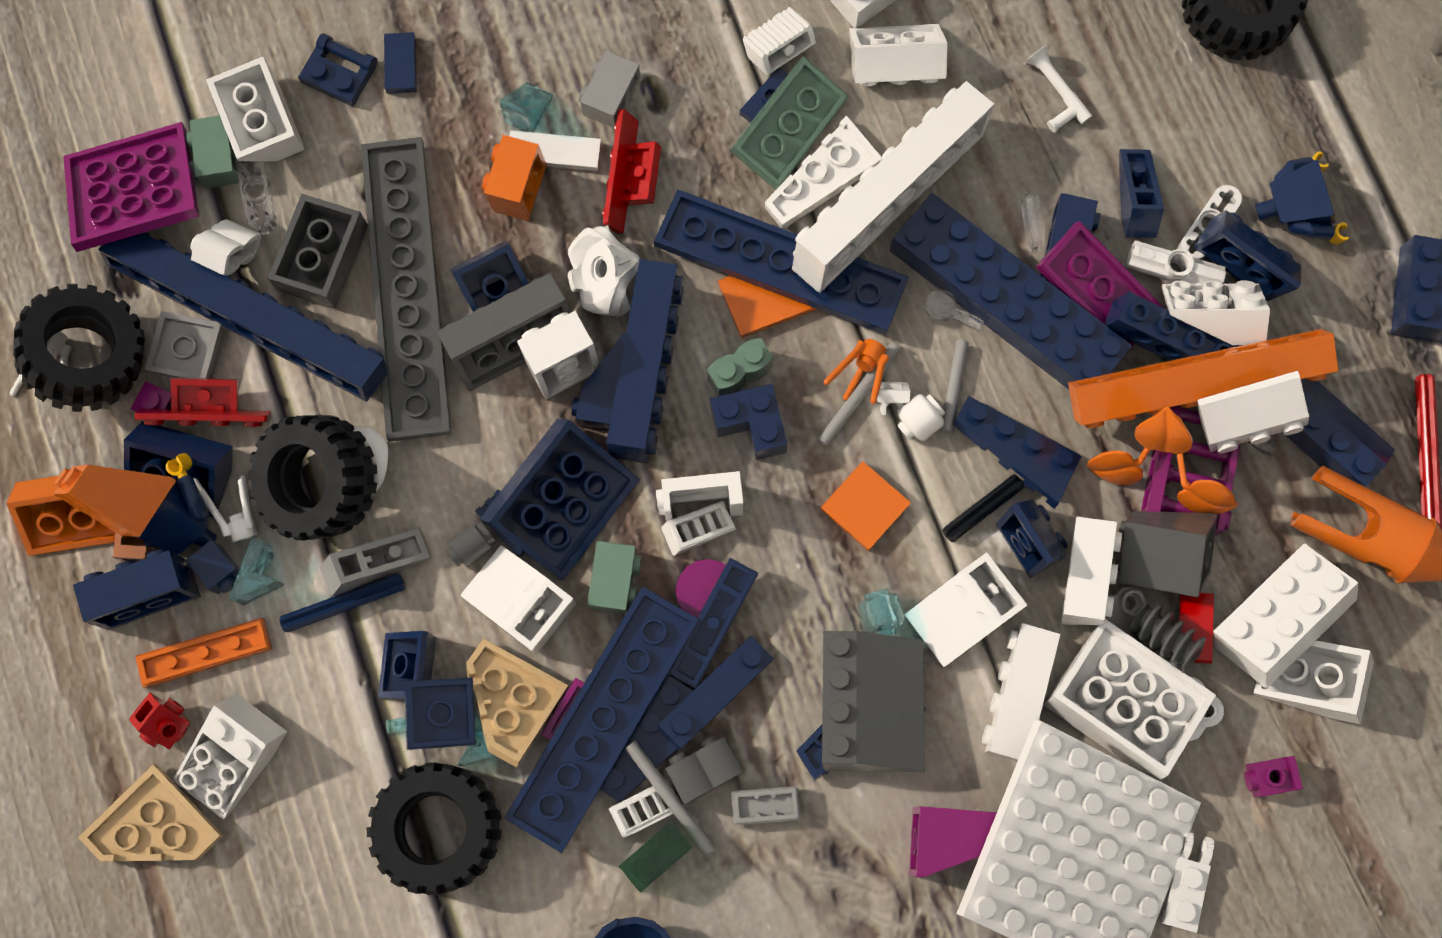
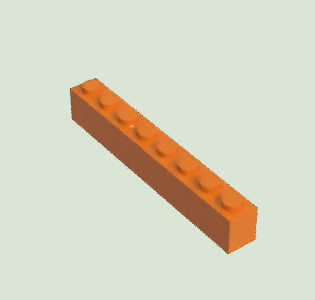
[1068,329,1338,428]

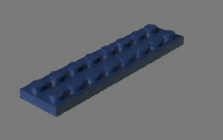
[654,189,909,335]
[504,586,699,853]

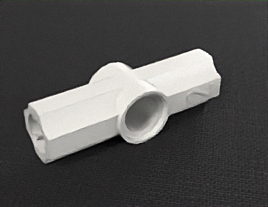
[1126,240,1226,284]

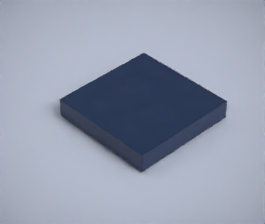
[404,677,476,750]

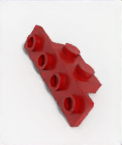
[602,109,661,234]
[135,378,271,427]

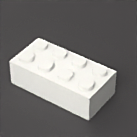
[1213,543,1358,689]

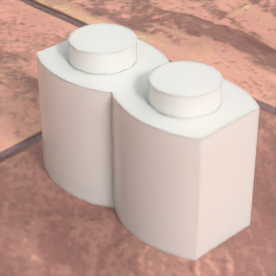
[190,219,261,276]

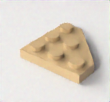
[465,638,568,768]
[78,764,224,862]

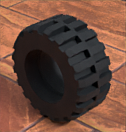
[1182,0,1308,60]
[13,283,145,412]
[247,415,378,541]
[366,762,502,895]

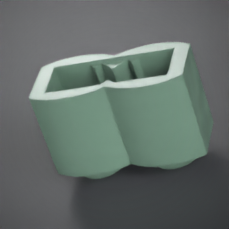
[707,338,773,396]

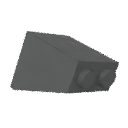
[1115,511,1218,597]

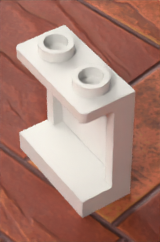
[656,471,743,522]

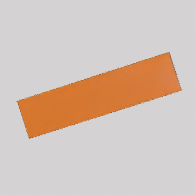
[135,618,273,688]

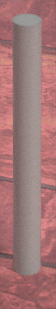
[817,342,901,447]
[625,740,716,856]

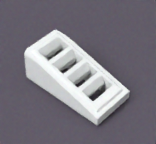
[661,501,736,556]
[609,778,679,839]

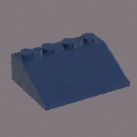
[480,418,640,581]

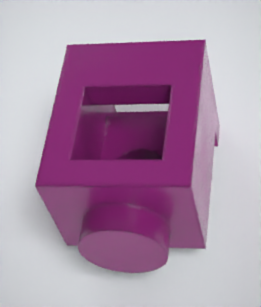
[1244,756,1303,797]

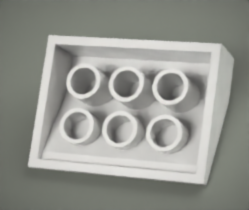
[1043,619,1216,781]

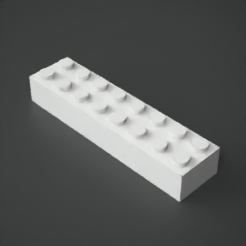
[792,81,994,293]

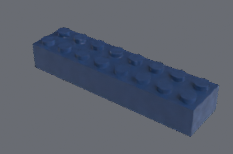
[890,193,1132,390]

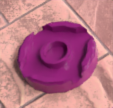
[676,559,726,618]

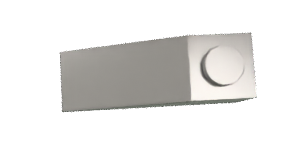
[320,528,430,597]

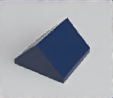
[378,631,436,700]

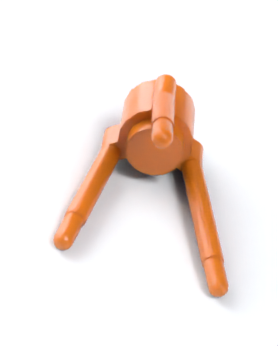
[824,339,889,404]

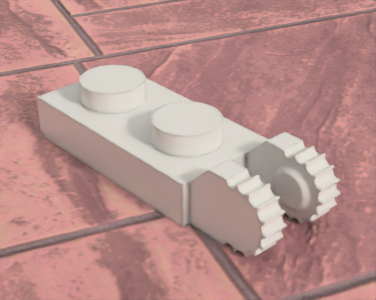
[1161,832,1214,933]

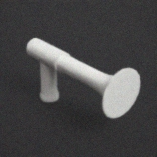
[1024,44,1092,133]

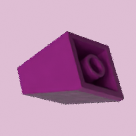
[909,806,997,877]

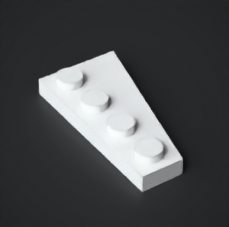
[764,115,881,229]

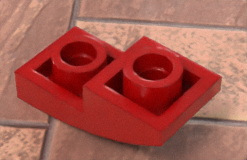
[1179,593,1214,664]

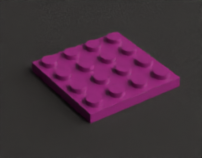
[63,122,199,252]

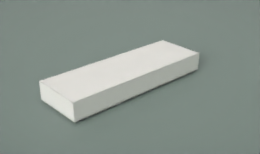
[510,130,602,171]

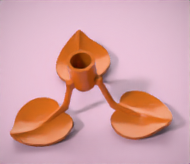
[1087,406,1238,514]

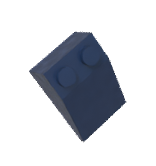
[450,241,529,312]
[995,499,1069,579]

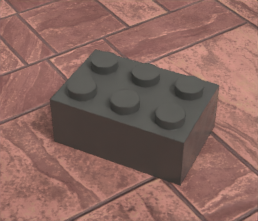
[267,194,368,309]

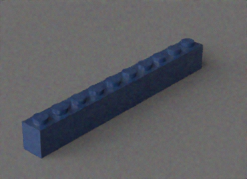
[98,232,388,402]

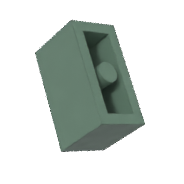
[187,115,241,189]
[587,541,642,614]

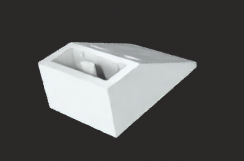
[1162,280,1270,345]
[460,545,577,655]
[904,552,1027,667]
[173,693,287,820]

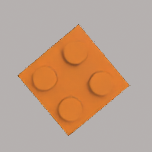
[482,135,547,221]

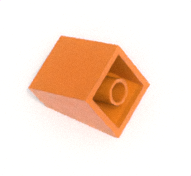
[54,465,176,537]

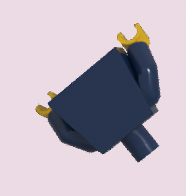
[1255,151,1349,245]
[137,453,217,554]

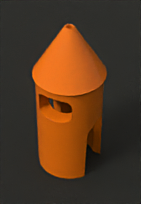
[1290,466,1442,583]

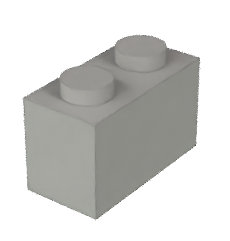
[578,51,641,128]

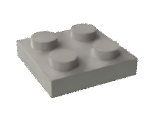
[144,311,225,378]

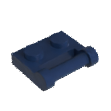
[298,33,378,107]

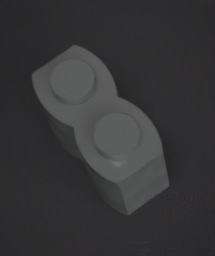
[665,735,743,805]

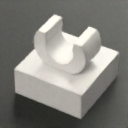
[877,382,911,416]

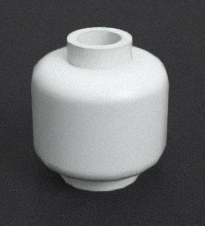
[898,394,946,441]

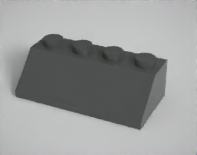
[437,273,571,392]

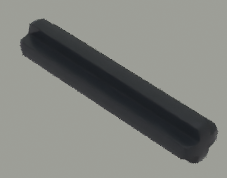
[942,474,1024,542]

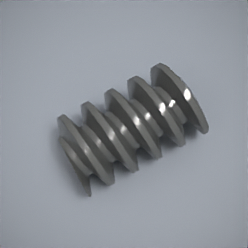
[1129,604,1206,673]

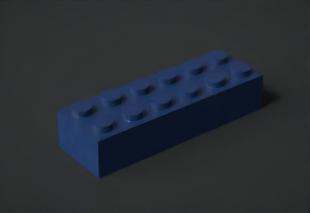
[606,259,684,464]

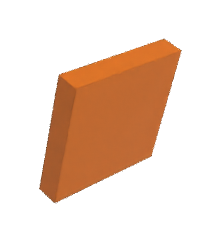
[820,461,911,551]

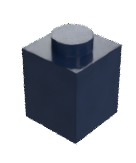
[185,540,244,594]

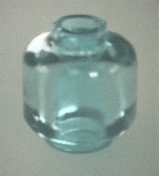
[858,588,905,635]

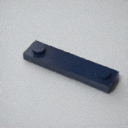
[668,558,759,688]
[657,636,774,750]

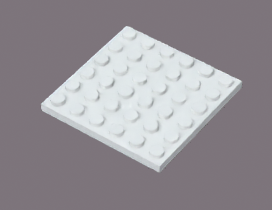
[957,720,1201,938]

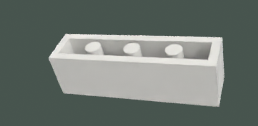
[982,623,1061,762]

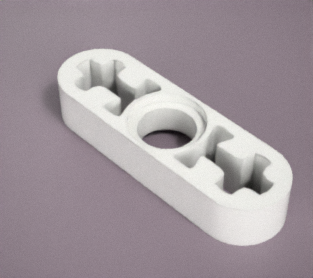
[1177,185,1242,260]

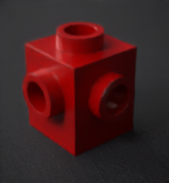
[129,692,191,750]

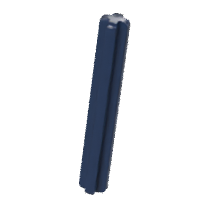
[279,574,406,632]

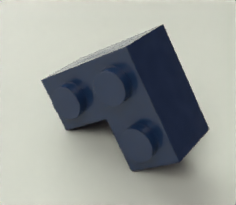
[710,384,788,460]

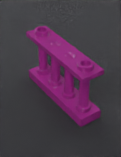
[1140,405,1241,536]

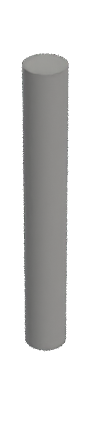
[940,340,969,433]

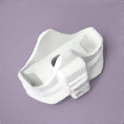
[568,225,640,317]

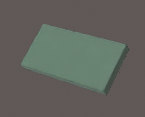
[729,56,849,190]

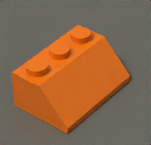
[6,467,116,556]

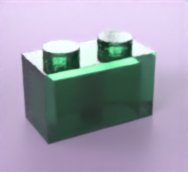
[619,821,693,893]

